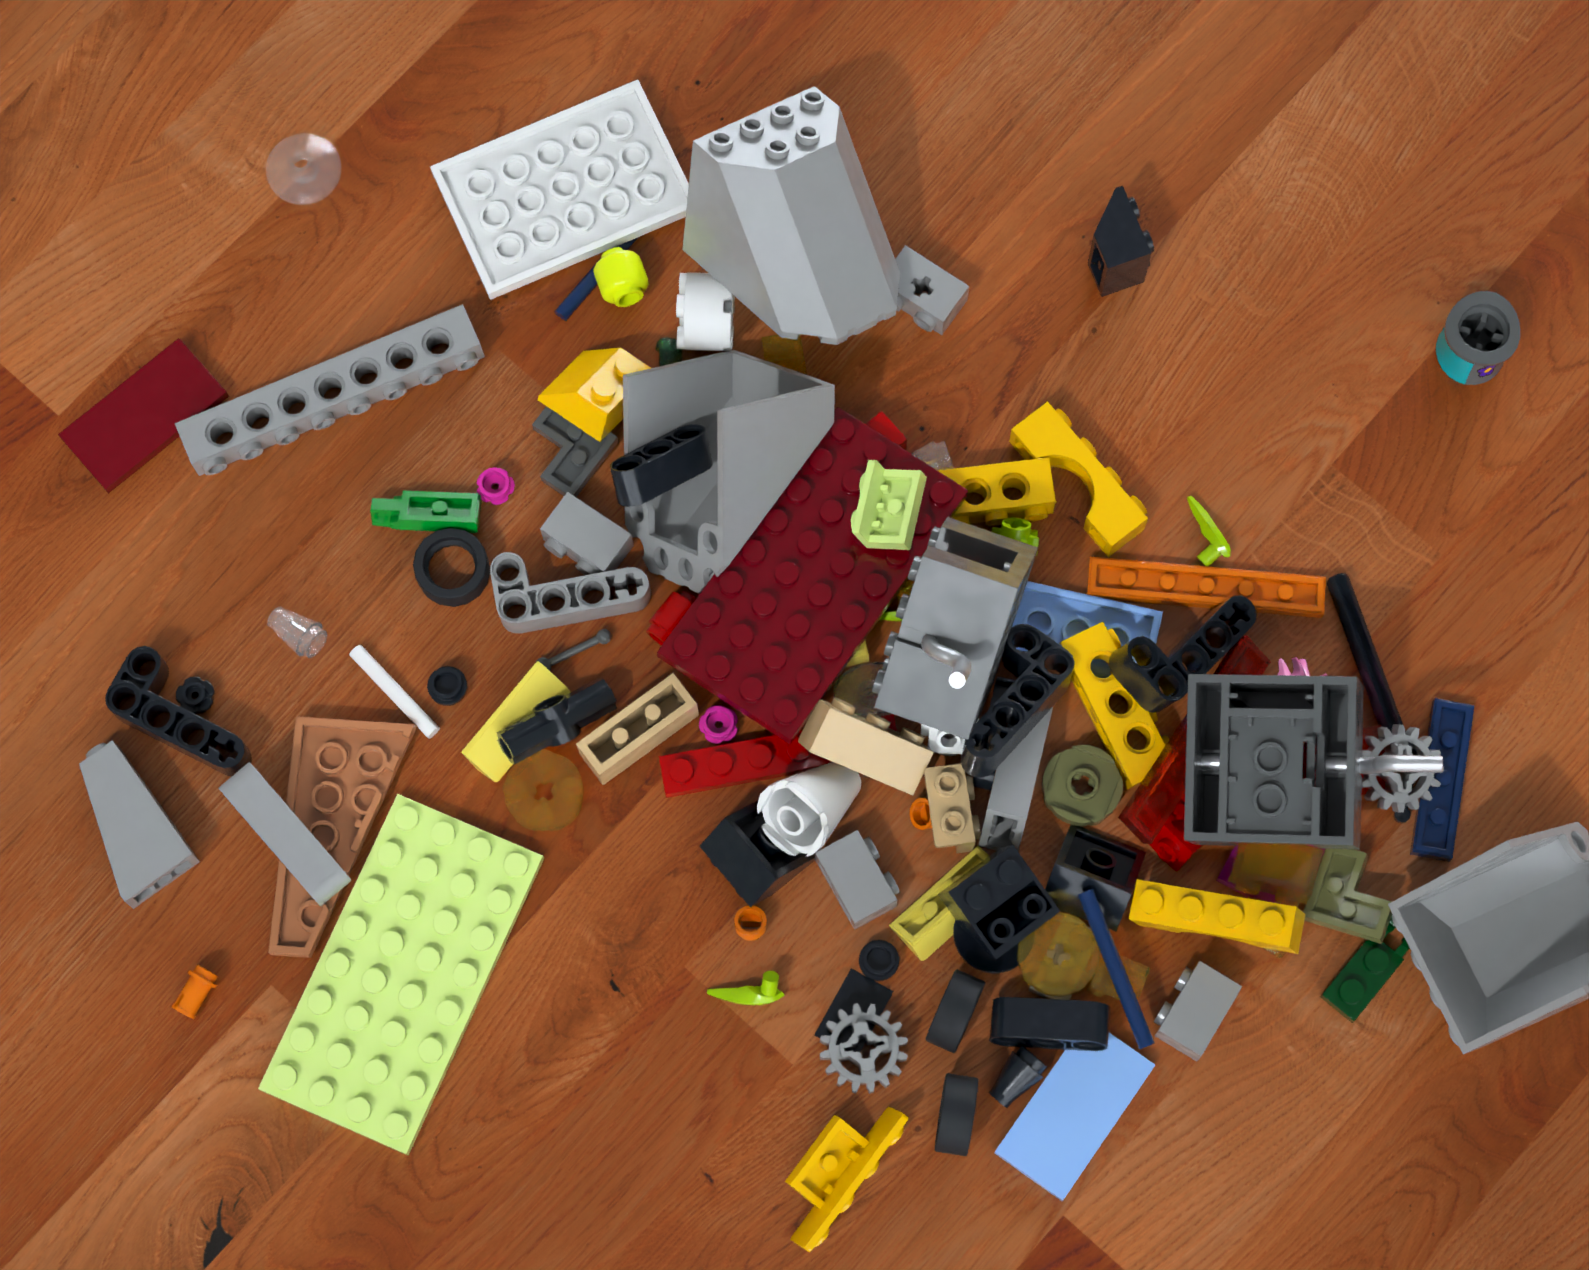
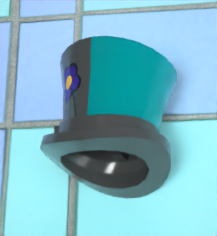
[1436,291,1520,385]

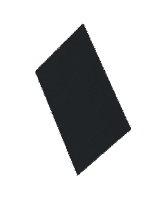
[814,968,894,1052]

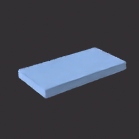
[1012,581,1163,678]
[994,1033,1155,1201]

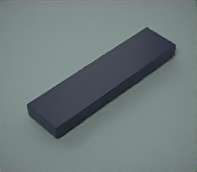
[1410,698,1475,862]

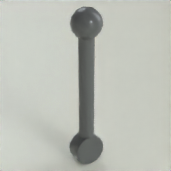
[536,629,612,671]

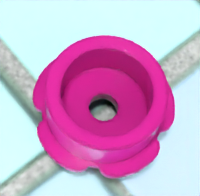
[477,468,515,505]
[699,705,738,744]

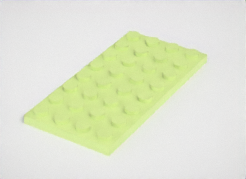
[258,794,544,1155]

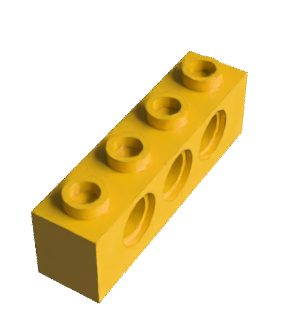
[939,457,1056,526]
[1059,622,1176,790]

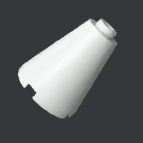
[757,762,861,856]

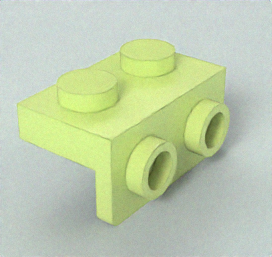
[851,460,927,550]

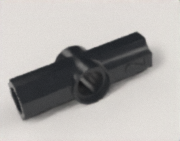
[497,677,617,764]

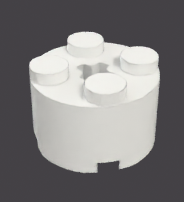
[676,272,735,351]

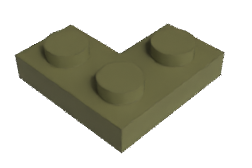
[1303,849,1392,944]

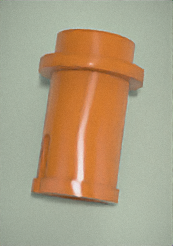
[171,964,218,1019]

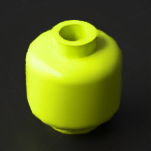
[593,247,649,307]

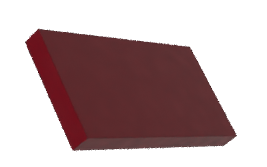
[58,338,229,494]

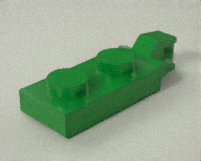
[370,490,482,533]

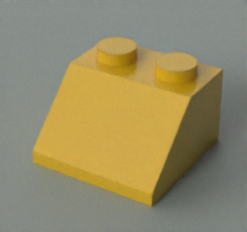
[538,348,651,442]

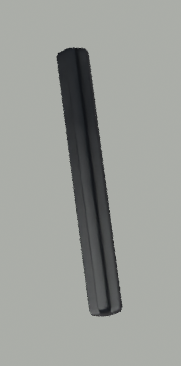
[1327,573,1411,746]

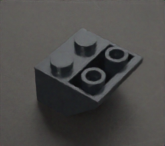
[1088,185,1154,297]
[938,844,1060,960]

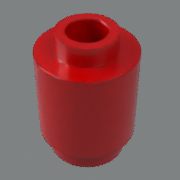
[646,591,696,646]

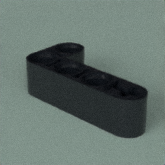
[1109,595,1257,713]
[961,624,1075,778]
[105,646,252,777]

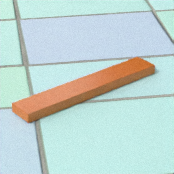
[1087,556,1326,618]

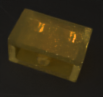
[1227,843,1323,906]

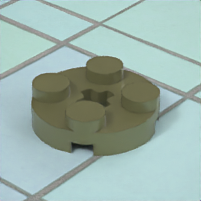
[1042,745,1123,826]

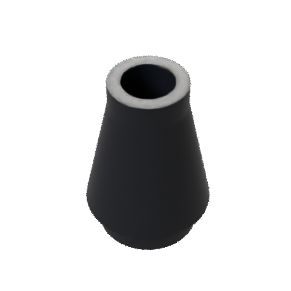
[988,1046,1047,1108]

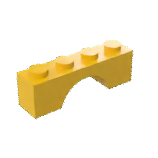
[1009,401,1148,558]
[1129,879,1305,954]

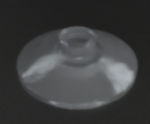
[266,133,342,205]
[834,662,891,718]

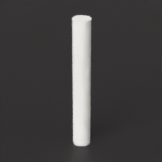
[349,645,440,739]

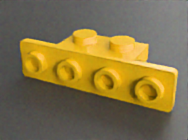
[785,1107,908,1252]

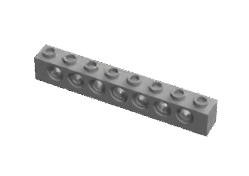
[175,304,484,476]

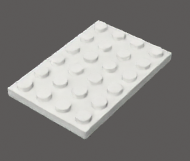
[430,80,689,300]

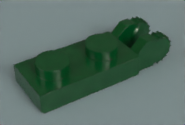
[1320,916,1410,1023]

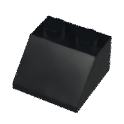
[700,800,818,907]
[1045,824,1146,932]

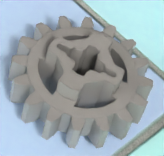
[1362,724,1444,812]
[819,1003,908,1094]

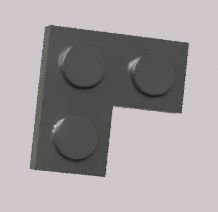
[532,406,618,497]

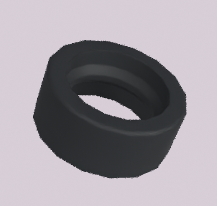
[413,528,490,607]
[925,969,985,1053]
[934,1073,979,1156]

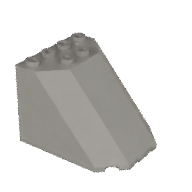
[682,86,900,345]
[623,350,835,593]
[1388,822,1589,1054]

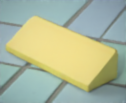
[461,661,571,782]
[889,846,989,961]

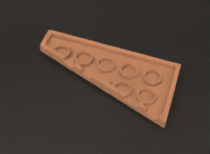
[268,716,417,958]

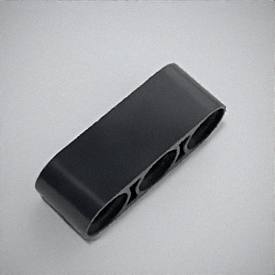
[610,424,713,507]
[989,997,1111,1051]

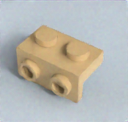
[924,764,981,853]

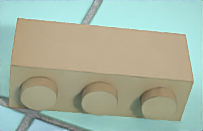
[576,673,699,785]
[798,698,934,795]

